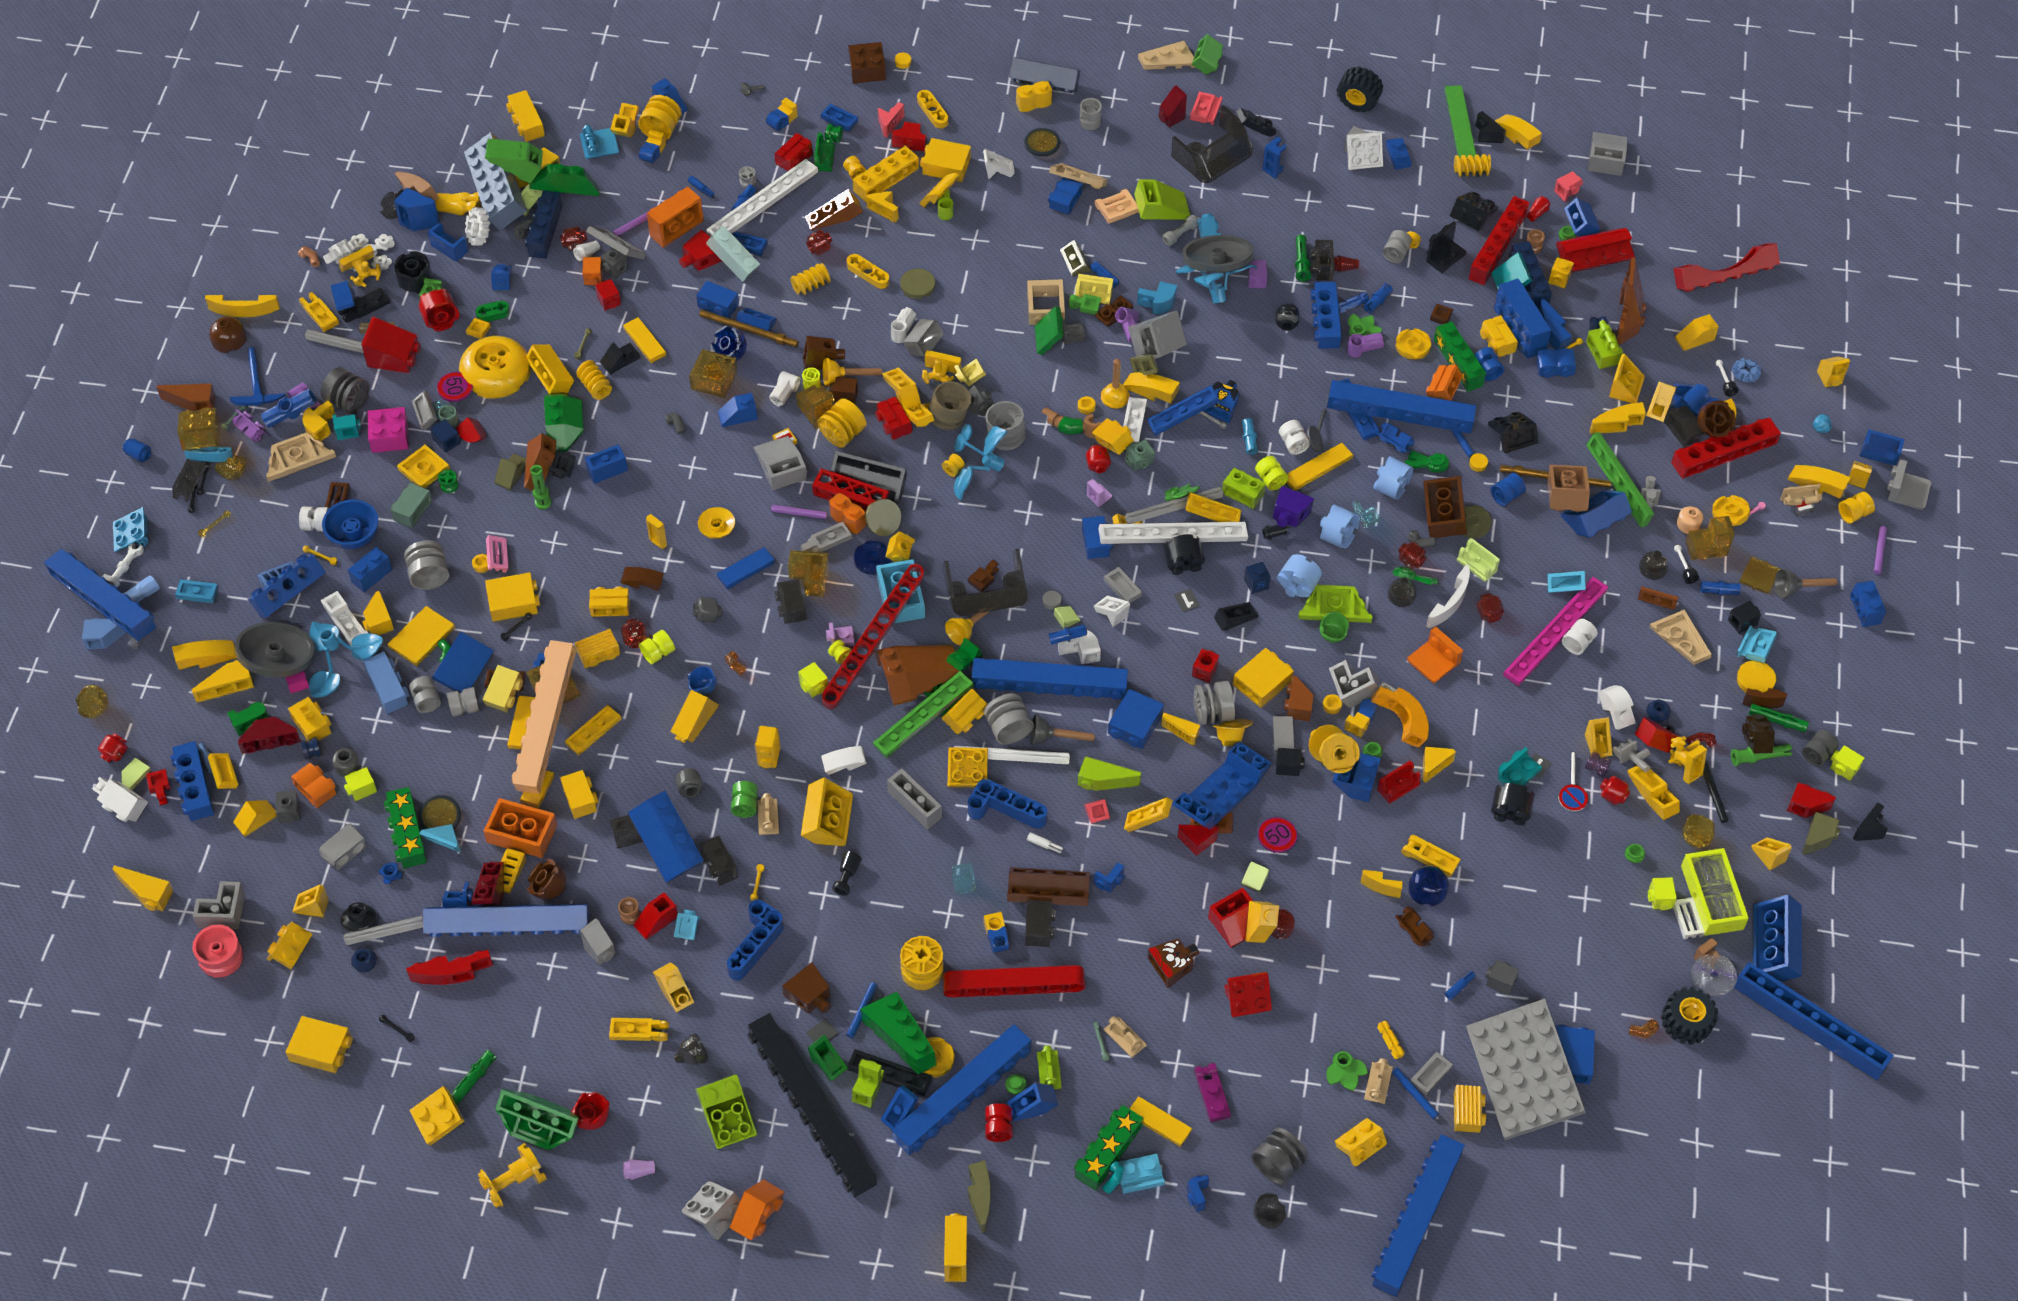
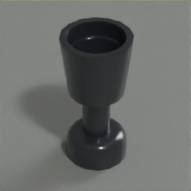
[832,851,862,896]

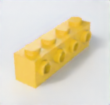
[852,146,919,202]

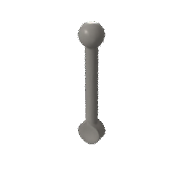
[1198,411,1227,429]

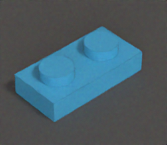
[175,579,219,603]

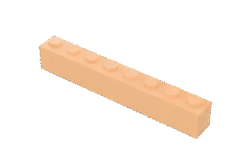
[512,640,576,794]

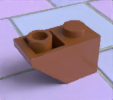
[1284,676,1314,722]

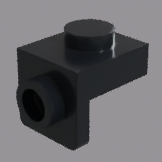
[548,451,576,479]

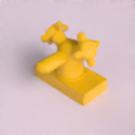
[339,245,381,287]
[922,350,962,384]
[1668,736,1707,785]

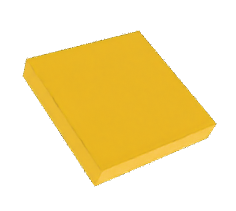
[947,747,988,788]

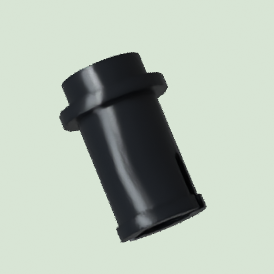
[1262,525,1287,540]

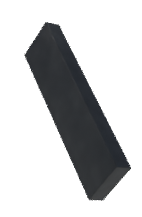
[847,1049,932,1096]

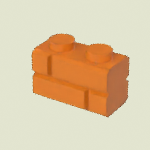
[1426,364,1463,401]

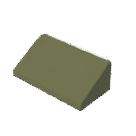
[1060,240,1091,276]

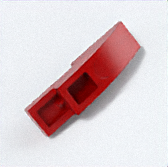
[406,950,493,985]

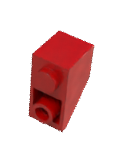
[1787,782,1836,818]
[633,892,678,940]

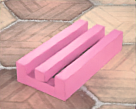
[486,535,508,573]

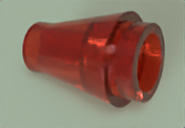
[1332,255,1359,273]

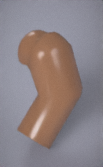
[298,246,320,267]

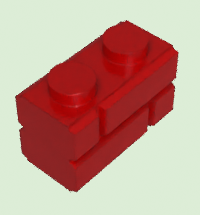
[774,133,813,171]
[875,396,912,440]

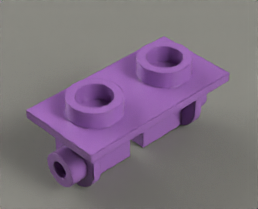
[232,409,269,442]

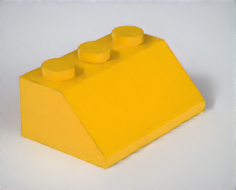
[801,777,853,846]

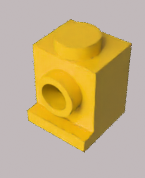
[885,531,915,563]

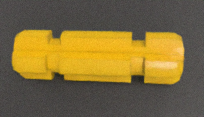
[1377,1021,1405,1059]

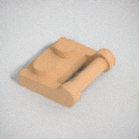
[1094,189,1139,224]

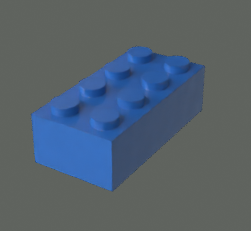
[1494,278,1551,359]

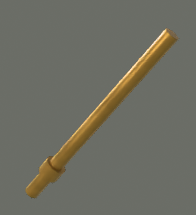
[699,310,799,348]
[1500,465,1611,488]

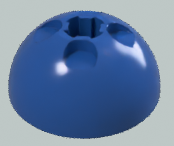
[322,499,379,550]

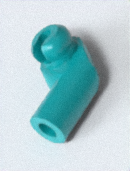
[1102,1161,1125,1194]

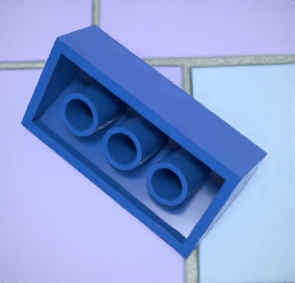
[628,791,704,883]
[1753,894,1802,981]

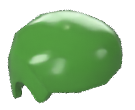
[1319,612,1349,643]

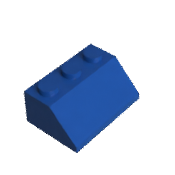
[1561,490,1632,538]

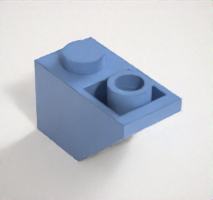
[82,618,126,649]

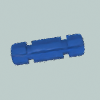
[1090,261,1119,288]
[1338,292,1369,313]

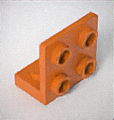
[1407,626,1463,684]

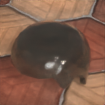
[380,191,399,220]
[1253,1193,1286,1229]

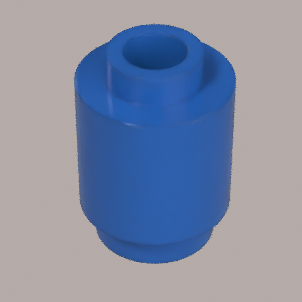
[122,438,151,462]

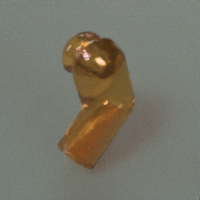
[724,651,747,676]
[1628,1019,1659,1039]

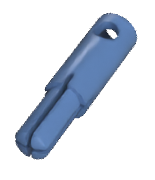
[198,743,212,774]

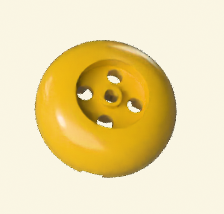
[459,336,532,398]

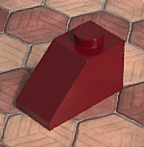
[1159,85,1187,128]

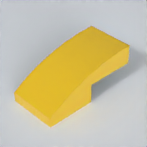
[1361,870,1403,898]

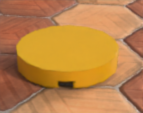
[1395,328,1431,360]
[1712,495,1750,526]
[1737,660,1776,693]
[924,1037,955,1078]

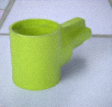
[937,189,953,220]

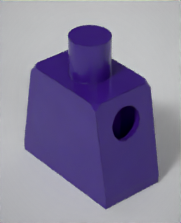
[1273,486,1314,527]

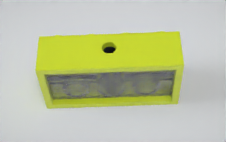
[1681,848,1749,936]

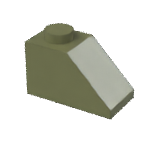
[1802,812,1840,855]

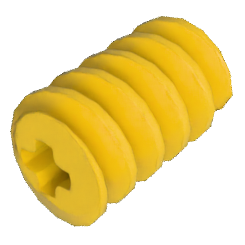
[1454,154,1491,177]
[790,263,831,295]
[576,360,612,400]

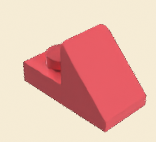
[878,102,905,138]

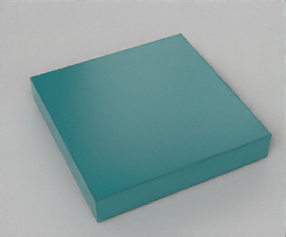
[1491,252,1532,289]

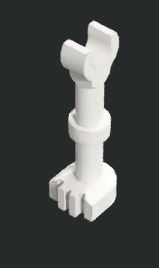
[102,543,144,588]

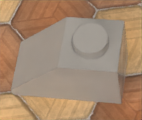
[580,918,616,966]

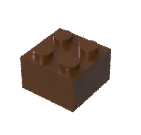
[848,42,886,84]

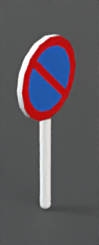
[1558,752,1588,811]

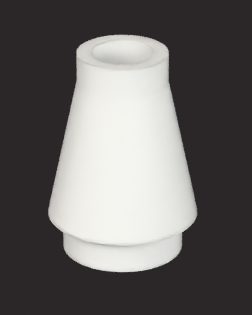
[573,240,600,261]

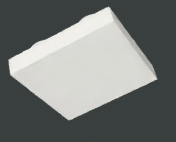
[1347,131,1383,170]

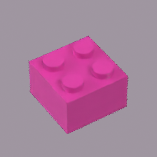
[368,407,409,453]

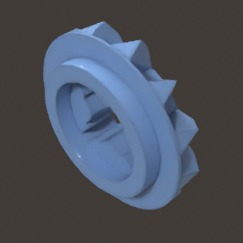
[1732,358,1761,382]

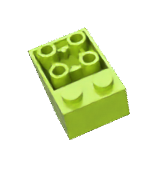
[1134,179,1191,220]
[695,1074,757,1149]

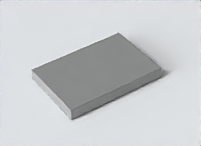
[586,226,646,260]

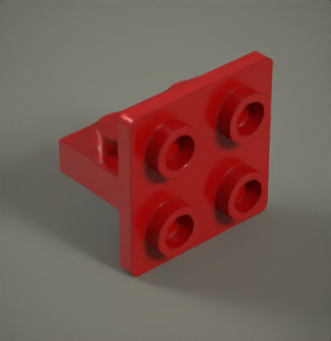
[1224,972,1272,1017]

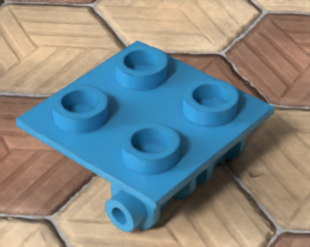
[579,125,619,159]
[113,507,149,552]

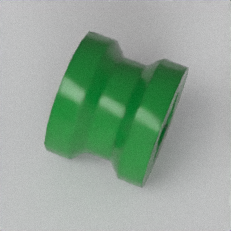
[825,124,843,143]
[438,470,459,493]

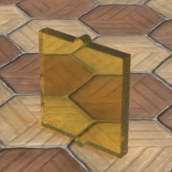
[1739,557,1780,594]

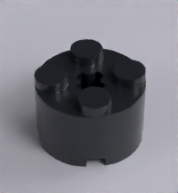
[394,251,433,294]
[1163,534,1205,575]
[1491,783,1535,825]

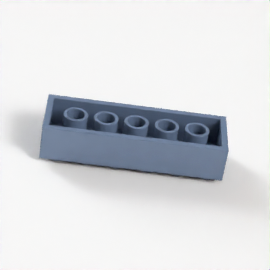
[464,132,527,231]

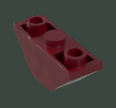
[238,717,301,754]
[472,861,504,906]

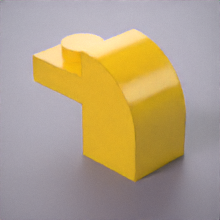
[610,103,639,137]
[302,401,336,442]

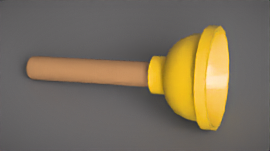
[823,358,882,387]
[1101,359,1129,409]
[945,600,998,646]

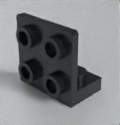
[1426,221,1466,274]
[1488,412,1538,453]

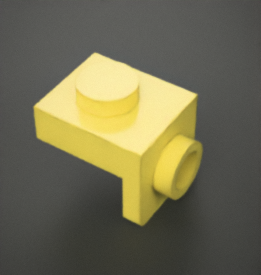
[955,359,986,386]

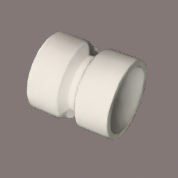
[1279,420,1310,455]
[299,506,330,532]
[1562,619,1598,655]

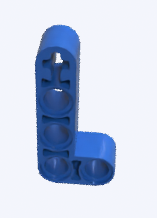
[967,779,1047,829]
[727,900,784,980]

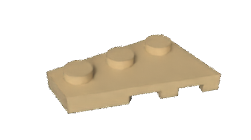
[1138,41,1195,70]
[1049,163,1108,189]
[1650,610,1711,665]

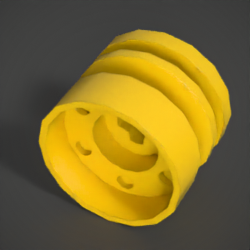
[638,95,682,140]
[818,399,867,448]
[900,936,944,990]

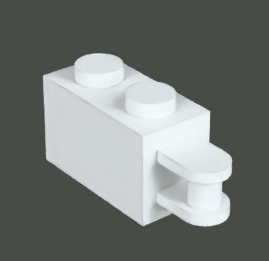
[92,777,148,822]

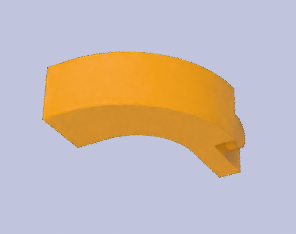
[1371,686,1429,748]

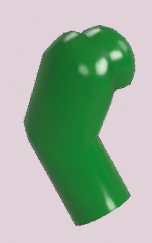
[438,639,451,663]

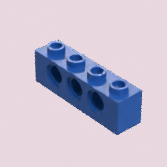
[1310,282,1341,349]
[248,553,326,618]
[170,741,214,821]

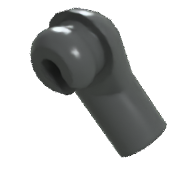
[1408,530,1435,548]

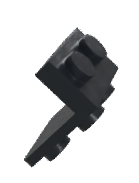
[1450,192,1499,231]

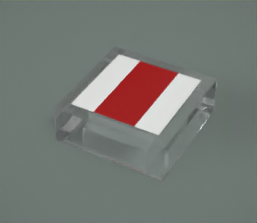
[1791,499,1815,517]

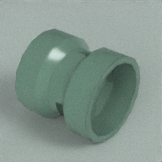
[438,405,459,429]

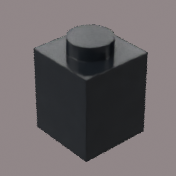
[1728,601,1761,634]
[1276,748,1305,776]

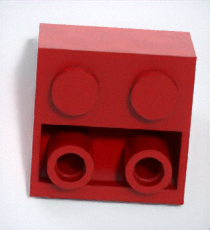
[1208,887,1253,948]

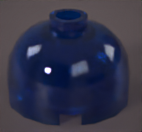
[711,326,747,363]
[1408,865,1449,906]

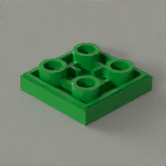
[1035,306,1064,355]

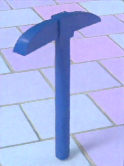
[230,347,285,406]

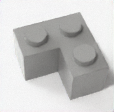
[1329,660,1382,709]
[193,881,245,929]

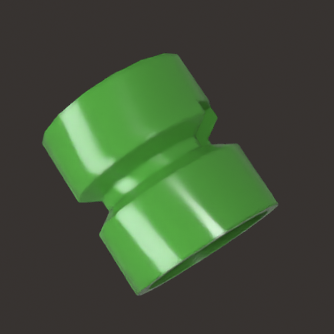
[731,781,758,818]

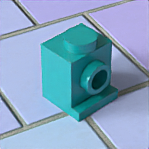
[333,414,362,440]

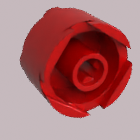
[418,289,459,331]

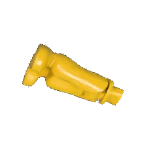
[435,192,483,216]

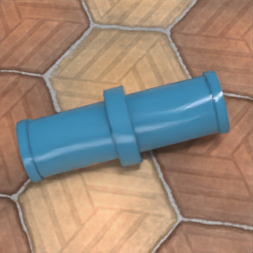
[1242,418,1258,455]

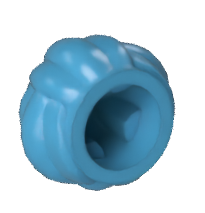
[1813,414,1832,433]

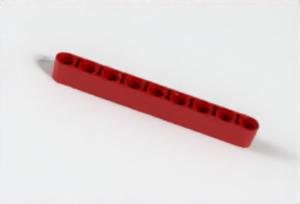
[822,564,924,709]

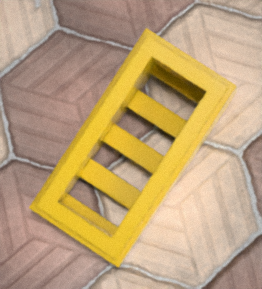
[1161,713,1200,746]
[501,848,527,894]

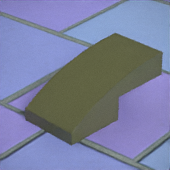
[1129,354,1159,375]

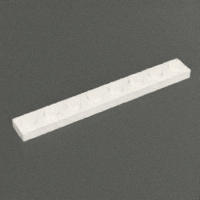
[706,159,818,237]
[1098,522,1248,544]

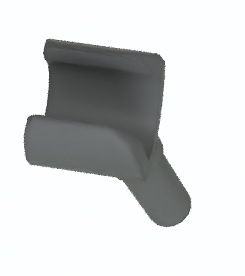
[740,82,765,96]

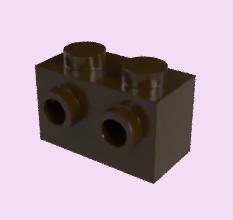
[1742,714,1775,753]

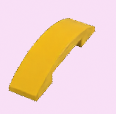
[205,295,280,317]

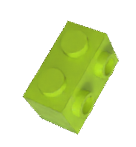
[1222,468,1266,509]

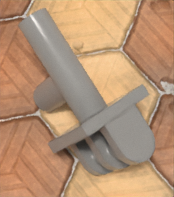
[1641,476,1661,511]
[1612,739,1651,772]

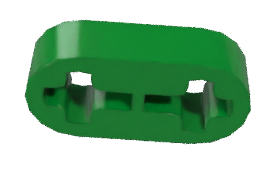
[475,301,510,322]

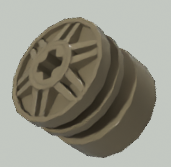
[928,381,971,430]

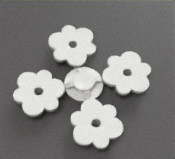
[349,234,395,272]

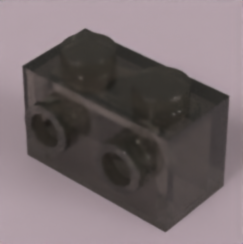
[1311,240,1335,281]
[774,579,807,624]
[699,835,738,886]
[1025,900,1056,947]

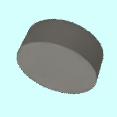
[1042,591,1061,610]

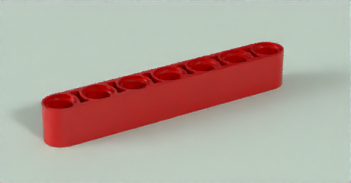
[943,965,1086,998]

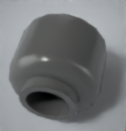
[693,597,722,623]
[332,748,360,777]
[675,768,703,798]

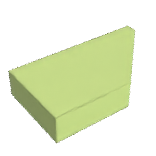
[122,758,151,790]

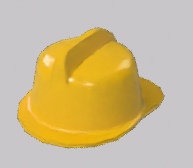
[1213,719,1253,746]

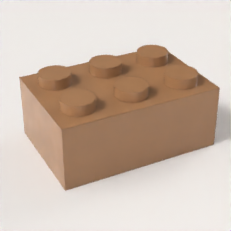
[1547,465,1590,512]

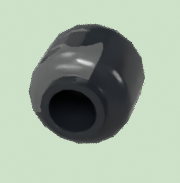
[1276,304,1300,331]

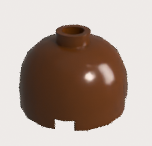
[209,317,247,353]
[1697,400,1736,438]
[527,859,567,900]

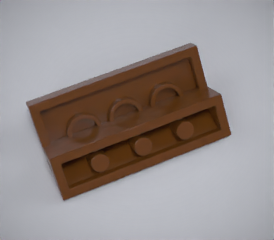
[1007,867,1090,906]

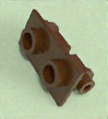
[1395,906,1435,946]

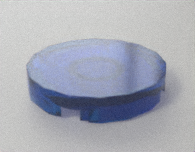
[854,541,891,575]

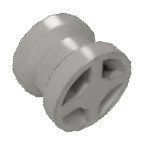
[739,166,757,188]

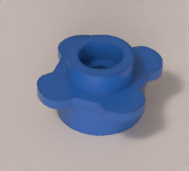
[379,863,402,884]

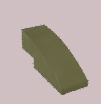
[967,1160,990,1233]

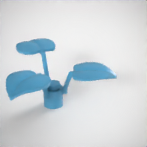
[1176,264,1257,303]
[954,423,1008,501]
[309,622,383,698]

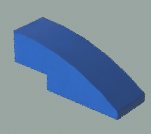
[1539,298,1572,350]

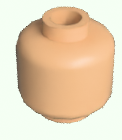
[1677,506,1703,534]

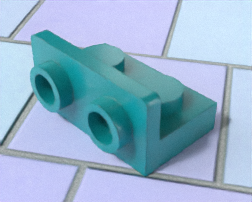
[1497,747,1542,786]

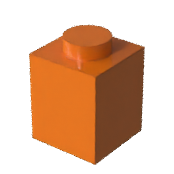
[582,257,603,285]

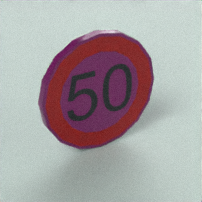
[437,372,473,402]
[1258,817,1297,853]

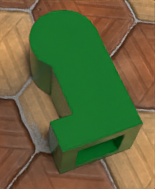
[227,702,269,736]

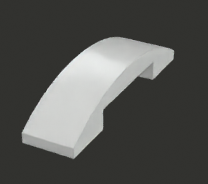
[1426,565,1470,628]
[321,591,369,646]

